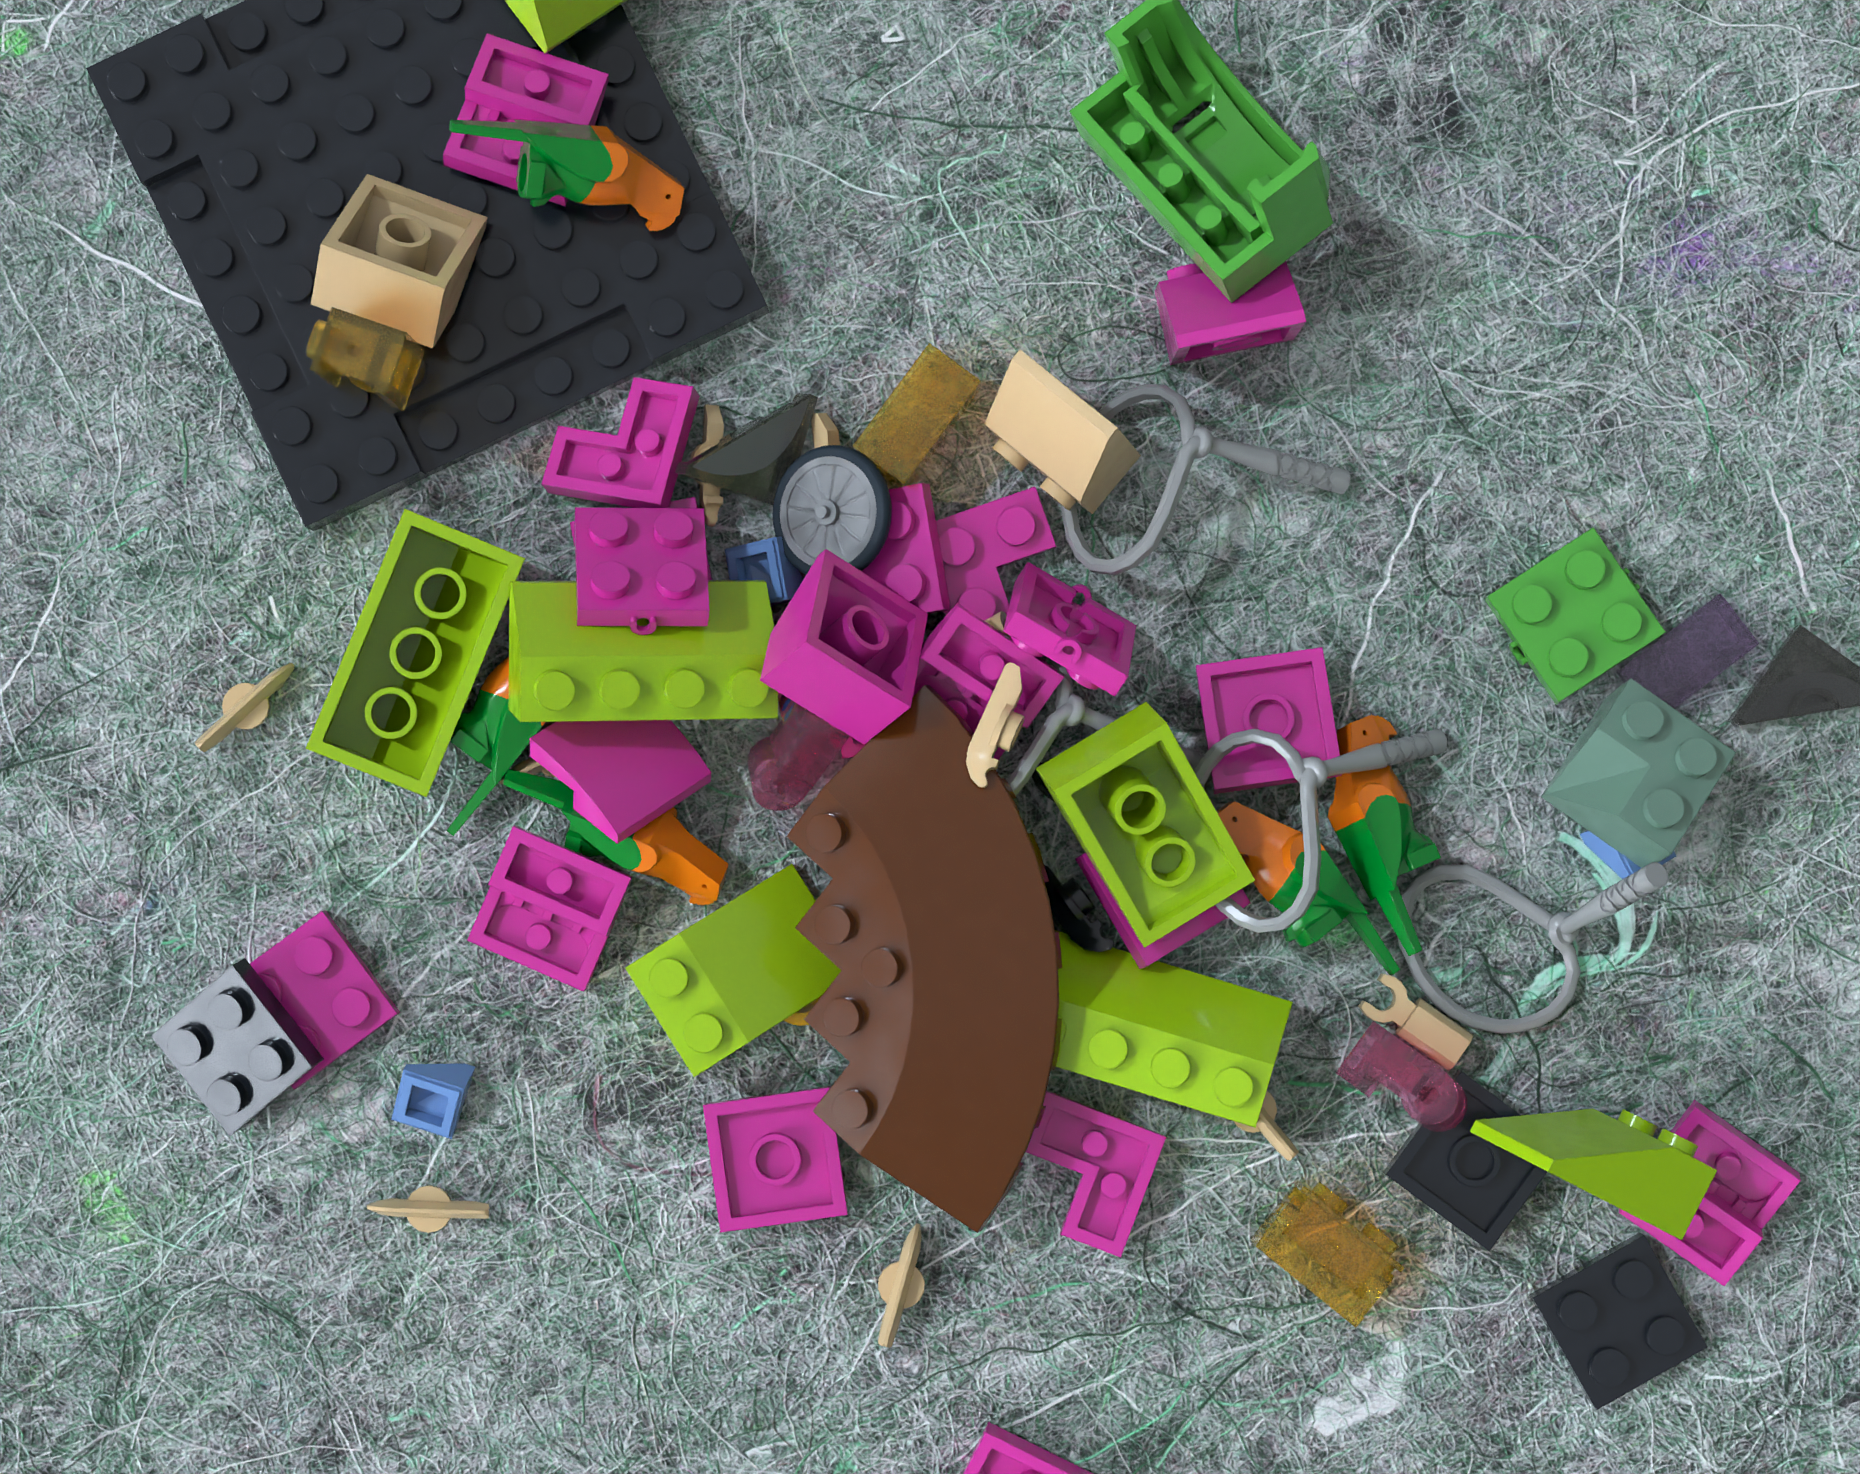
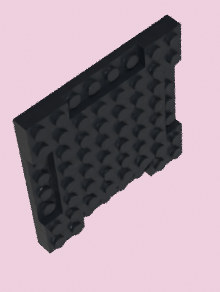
[86,0,769,531]

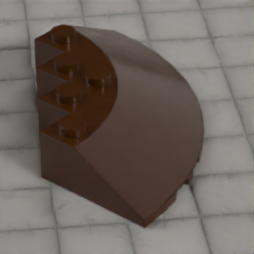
[786,685,1062,1233]

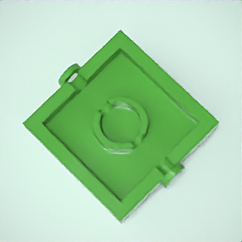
[1485,527,1665,705]

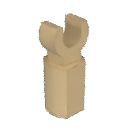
[1358,973,1473,1070]

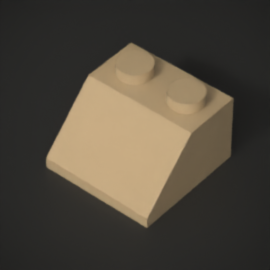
[311,174,488,348]
[984,350,1141,514]

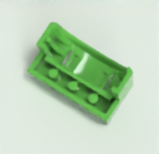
[1069,0,1333,303]

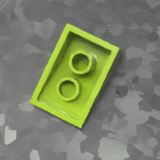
[1036,702,1255,948]
[625,864,841,1077]
[1470,1109,1717,1240]

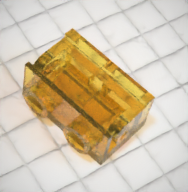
[306,307,425,411]
[853,343,981,487]
[1250,1180,1405,1328]

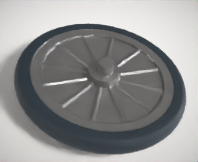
[772,445,892,574]

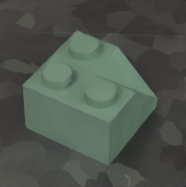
[1541,678,1736,868]

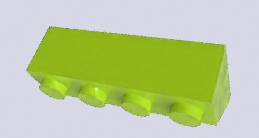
[305,508,525,797]
[508,580,778,722]
[1055,930,1293,1128]

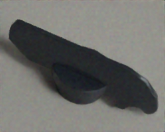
[1044,865,1115,952]

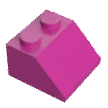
[1155,261,1306,365]
[760,549,928,744]

